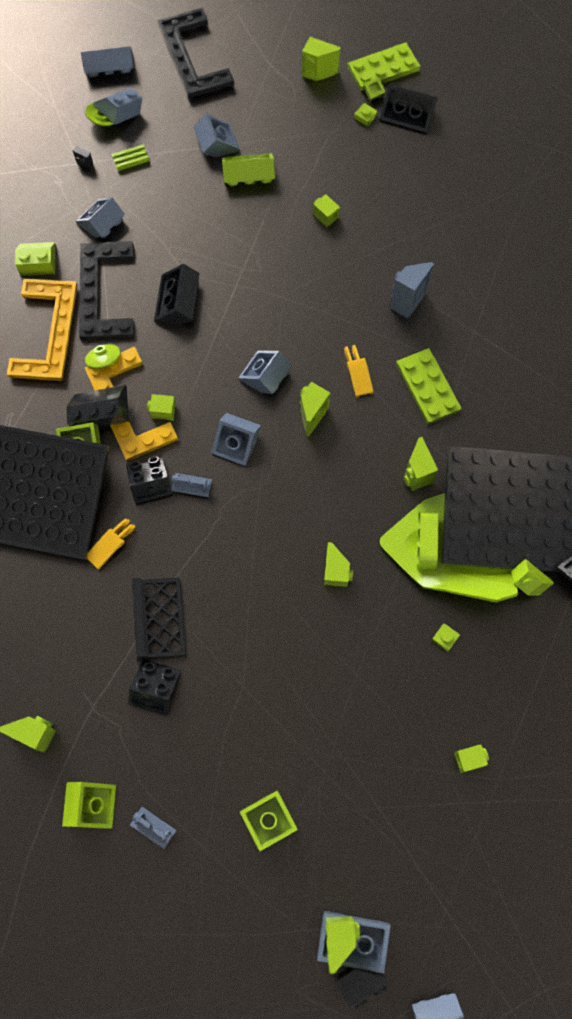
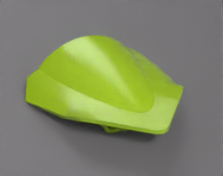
[380,493,518,603]

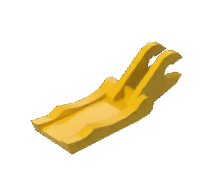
[344,345,374,398]
[87,518,136,571]

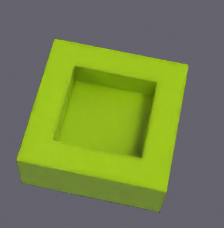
[363,78,386,101]
[354,103,377,126]
[432,623,460,652]

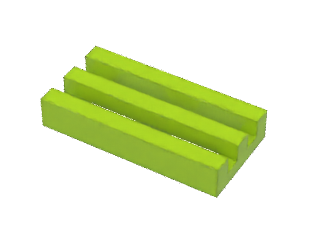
[112,144,150,171]

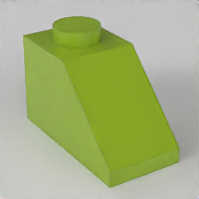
[324,542,353,587]
[511,559,554,596]

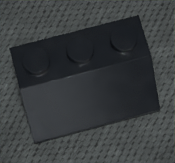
[379,84,438,133]
[154,263,200,325]
[66,385,129,427]

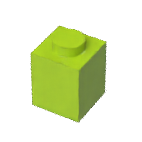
[313,194,340,227]
[147,394,176,421]
[454,744,489,773]

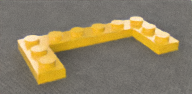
[7,279,78,381]
[84,347,178,462]

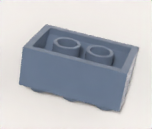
[80,46,134,77]
[390,262,434,319]
[317,911,390,973]

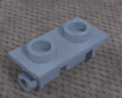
[171,473,212,497]
[130,807,177,849]

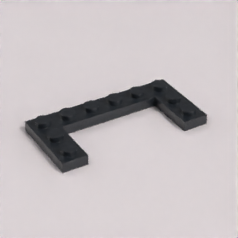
[157,8,235,98]
[79,241,134,340]

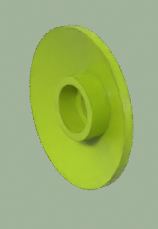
[85,103,114,126]
[85,344,121,369]

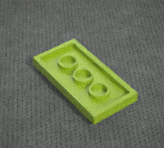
[347,42,420,91]
[396,348,462,425]

